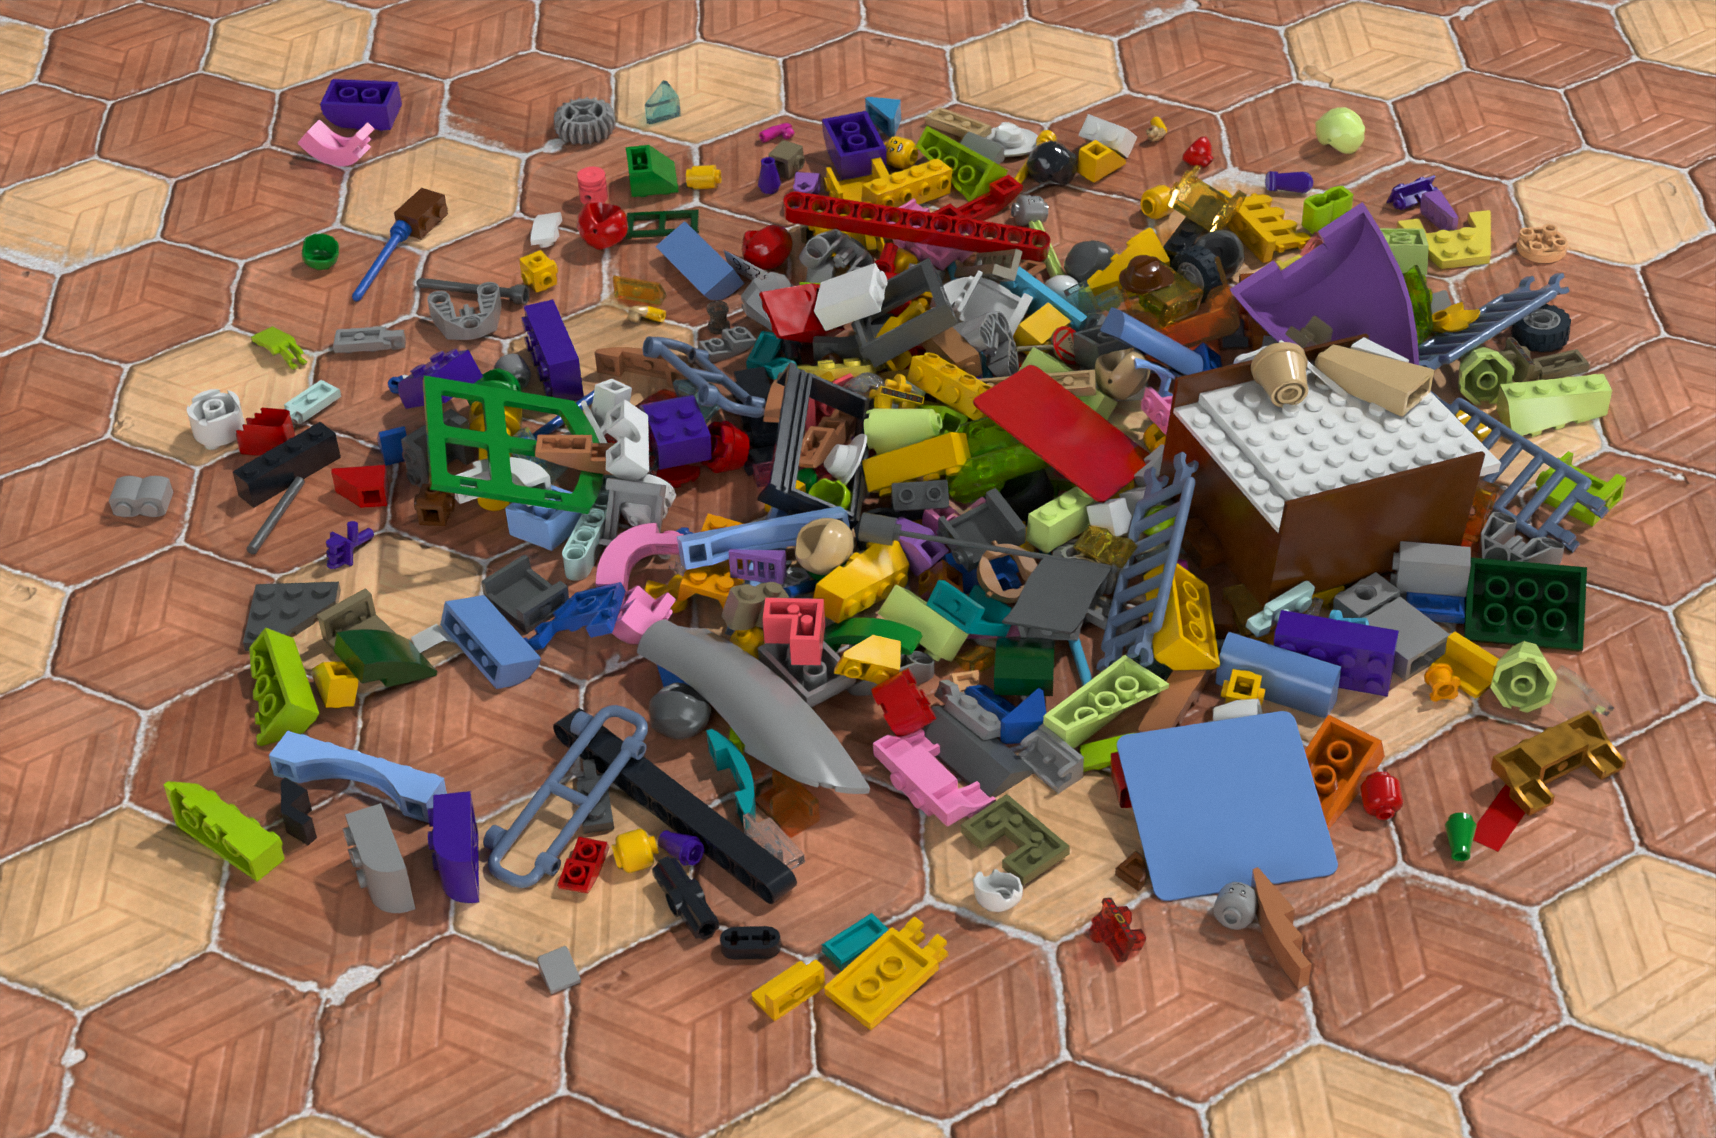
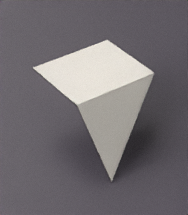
[411,624,456,653]

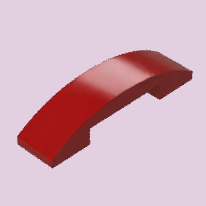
[932,174,1023,221]

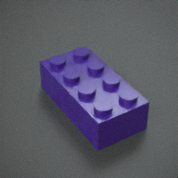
[521,299,584,401]
[1274,610,1399,697]

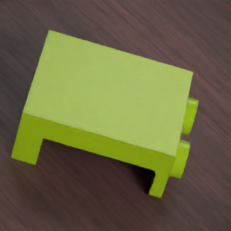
[1535,451,1627,527]

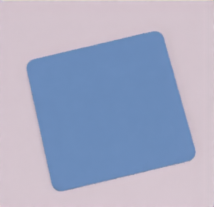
[1117,711,1338,901]

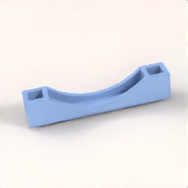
[677,506,850,570]
[269,731,447,823]

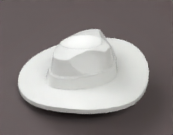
[985,122,1038,157]
[824,434,867,485]

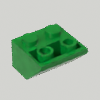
[626,145,679,197]

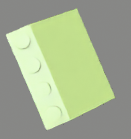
[1380,228,1429,279]

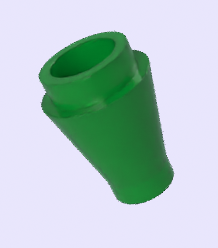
[1445,812,1477,861]

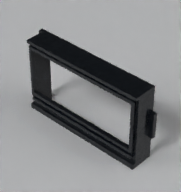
[757,362,875,530]

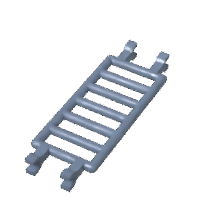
[1418,273,1570,370]
[1430,391,1609,553]
[1096,452,1199,671]

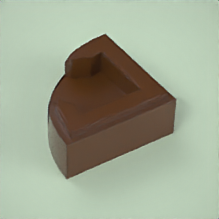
[1115,851,1147,891]

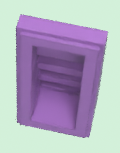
[1420,190,1458,231]
[729,549,787,584]

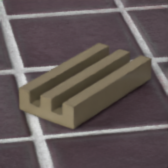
[1531,349,1590,380]

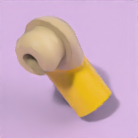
[1146,117,1168,142]
[627,306,666,324]

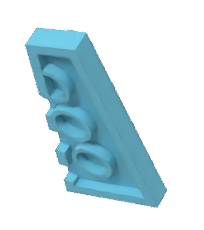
[1000,266,1087,332]

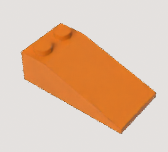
[1305,714,1385,830]

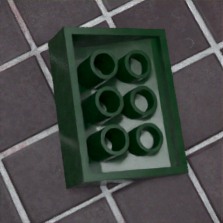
[1464,557,1587,651]

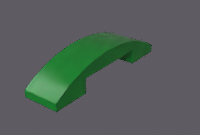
[823,617,923,655]

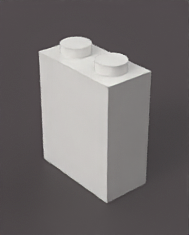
[814,263,887,331]

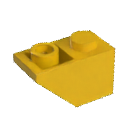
[1077,140,1126,183]
[834,635,901,684]
[311,661,359,708]

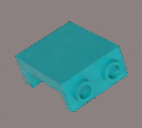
[926,580,1013,637]

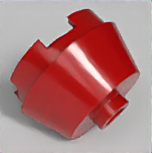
[701,421,750,473]

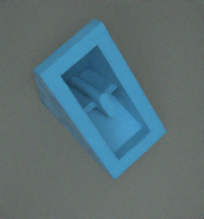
[865,97,901,138]

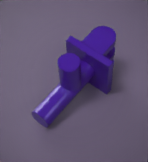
[326,521,374,569]

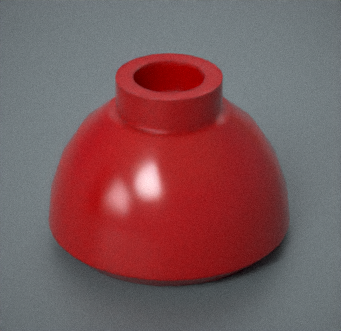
[1182,136,1214,168]

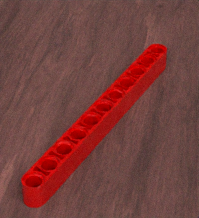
[784,191,1051,262]

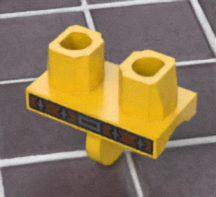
[869,374,924,409]

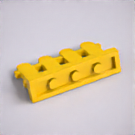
[1216,190,1310,263]

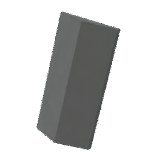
[921,705,1034,798]

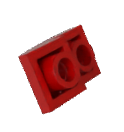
[557,837,609,894]

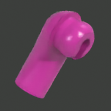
[759,123,795,143]

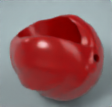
[577,202,628,250]
[741,224,793,271]

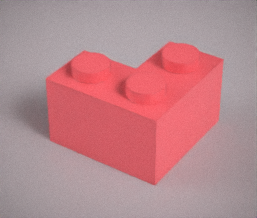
[763,598,825,665]

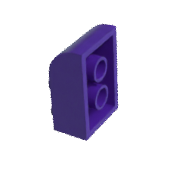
[320,79,402,131]
[822,111,887,180]
[398,349,483,409]
[639,395,712,470]
[428,791,480,903]

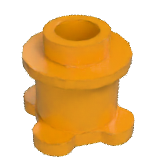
[1424,663,1461,702]

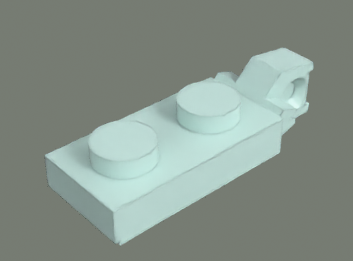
[284,380,341,428]
[1246,581,1315,638]

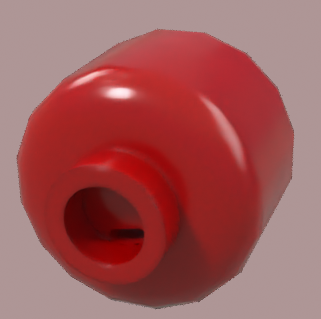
[1360,771,1403,820]

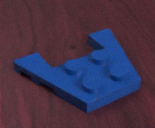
[524,582,626,651]

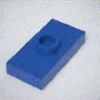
[1406,592,1465,624]

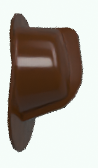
[1119,255,1175,294]

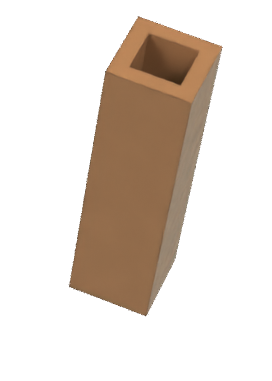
[920,327,982,377]

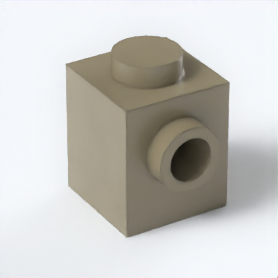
[768,140,805,180]

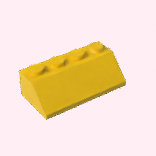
[1143,563,1220,671]

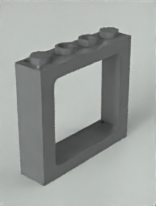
[851,258,958,368]

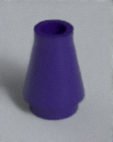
[758,157,781,194]
[658,830,704,866]

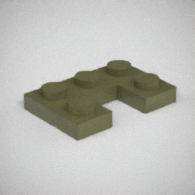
[961,794,1070,886]

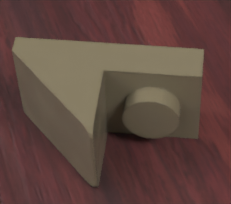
[1285,316,1333,348]

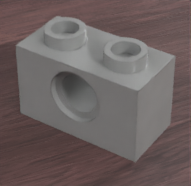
[1333,572,1400,618]

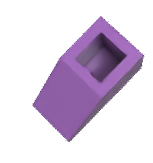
[897,517,949,577]

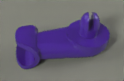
[1265,171,1314,193]

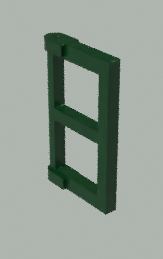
[625,209,699,239]

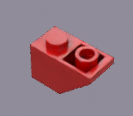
[331,465,389,508]

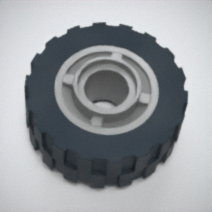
[1170,245,1225,304]
[1511,304,1571,352]

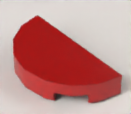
[649,460,700,488]

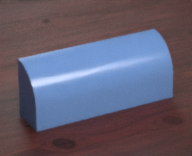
[655,221,744,300]
[1100,307,1203,376]
[440,595,541,689]
[1215,632,1341,719]

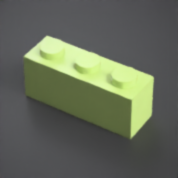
[1026,486,1098,554]
[878,584,969,662]

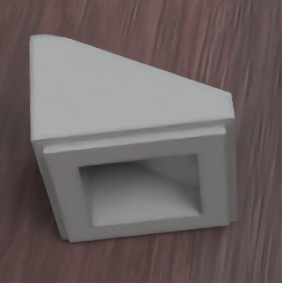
[537,946,581,994]

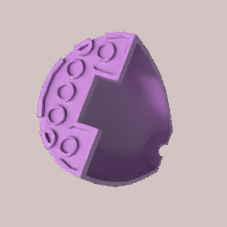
[1230,202,1419,365]

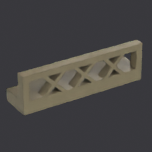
[954,249,1023,282]

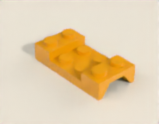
[677,513,750,609]

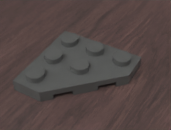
[243,581,341,651]

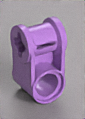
[793,172,821,208]

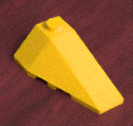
[1077,227,1170,311]

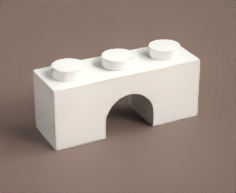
[606,399,649,481]
[1087,487,1161,543]

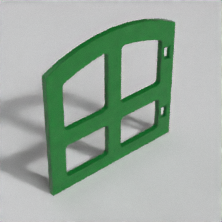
[423,375,604,514]

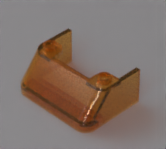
[1120,256,1240,360]

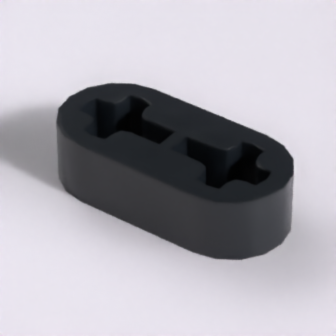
[720,926,781,960]

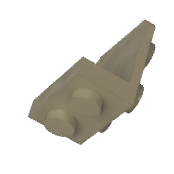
[317,588,396,650]

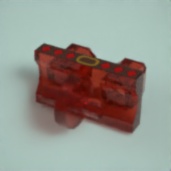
[1088,897,1146,962]

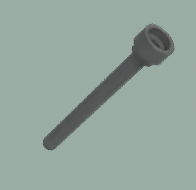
[416,278,530,305]

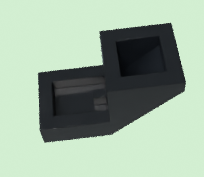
[1215,319,1248,351]
[281,777,317,846]

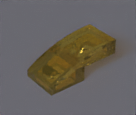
[1073,525,1138,568]

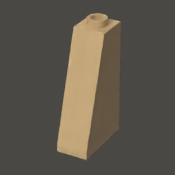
[1315,345,1435,417]

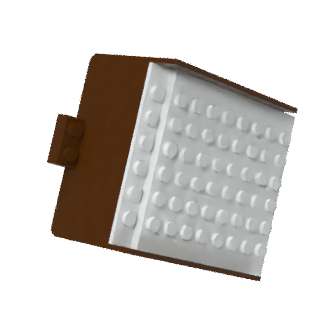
[1159,333,1501,608]

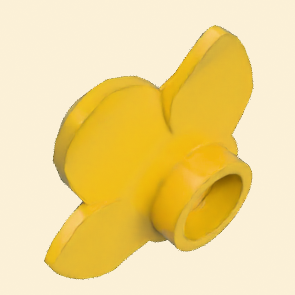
[1429,302,1480,333]
[645,574,687,613]

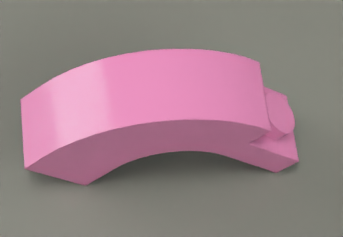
[298,120,374,166]
[596,523,684,592]

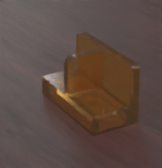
[755,769,820,838]

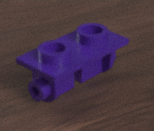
[1386,175,1438,210]

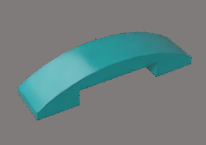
[706,729,756,834]

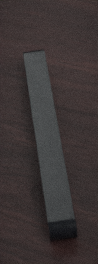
[553,708,797,904]

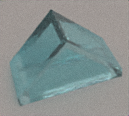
[645,80,681,124]

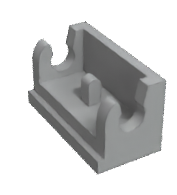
[1018,724,1084,794]

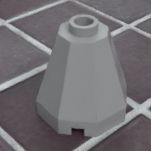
[741,272,791,331]

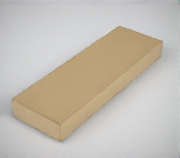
[924,107,992,138]

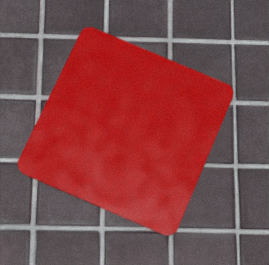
[973,365,1150,503]

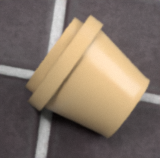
[1251,342,1308,408]

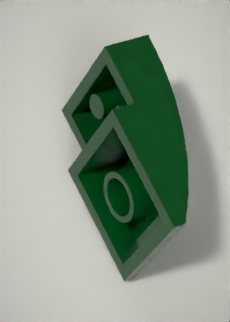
[334,629,437,687]
[994,637,1055,696]

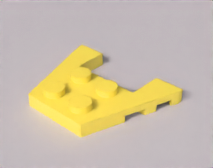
[1397,210,1491,269]
[797,358,886,379]

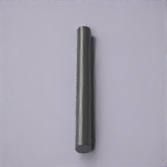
[247,477,305,554]

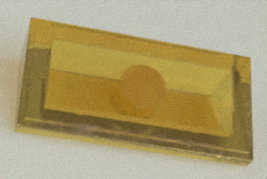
[612,275,666,305]

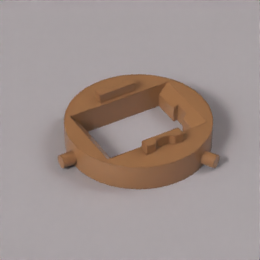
[977,540,1037,603]

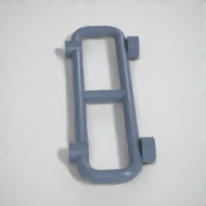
[642,336,766,418]
[483,705,648,888]

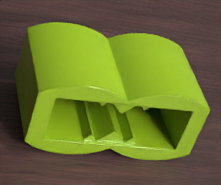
[1302,186,1353,234]

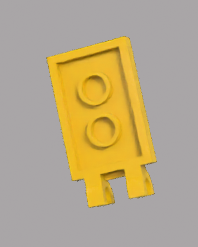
[824,916,949,1031]

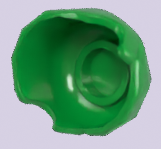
[301,233,339,270]

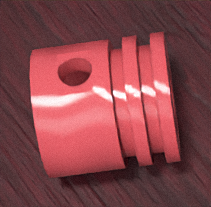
[577,166,608,205]

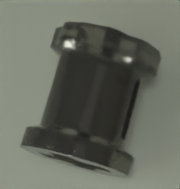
[706,301,730,334]

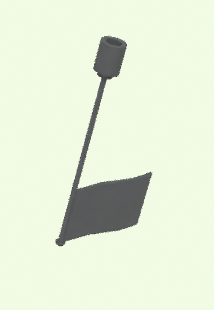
[858,513,1118,635]

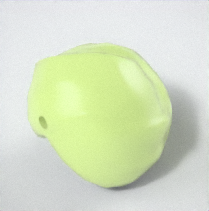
[1315,107,1365,154]

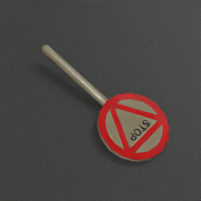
[1015,326,1077,365]

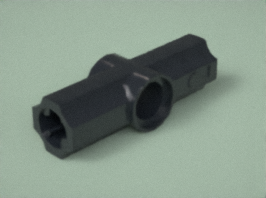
[652,856,720,940]

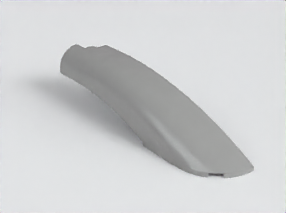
[637,619,870,794]

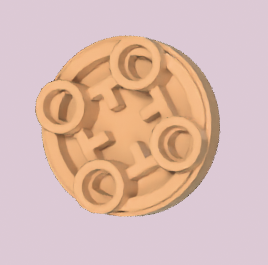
[1517,224,1568,263]

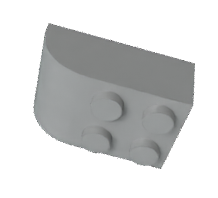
[758,641,856,708]
[343,803,415,913]

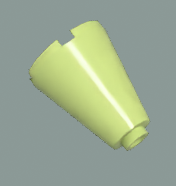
[864,408,942,457]

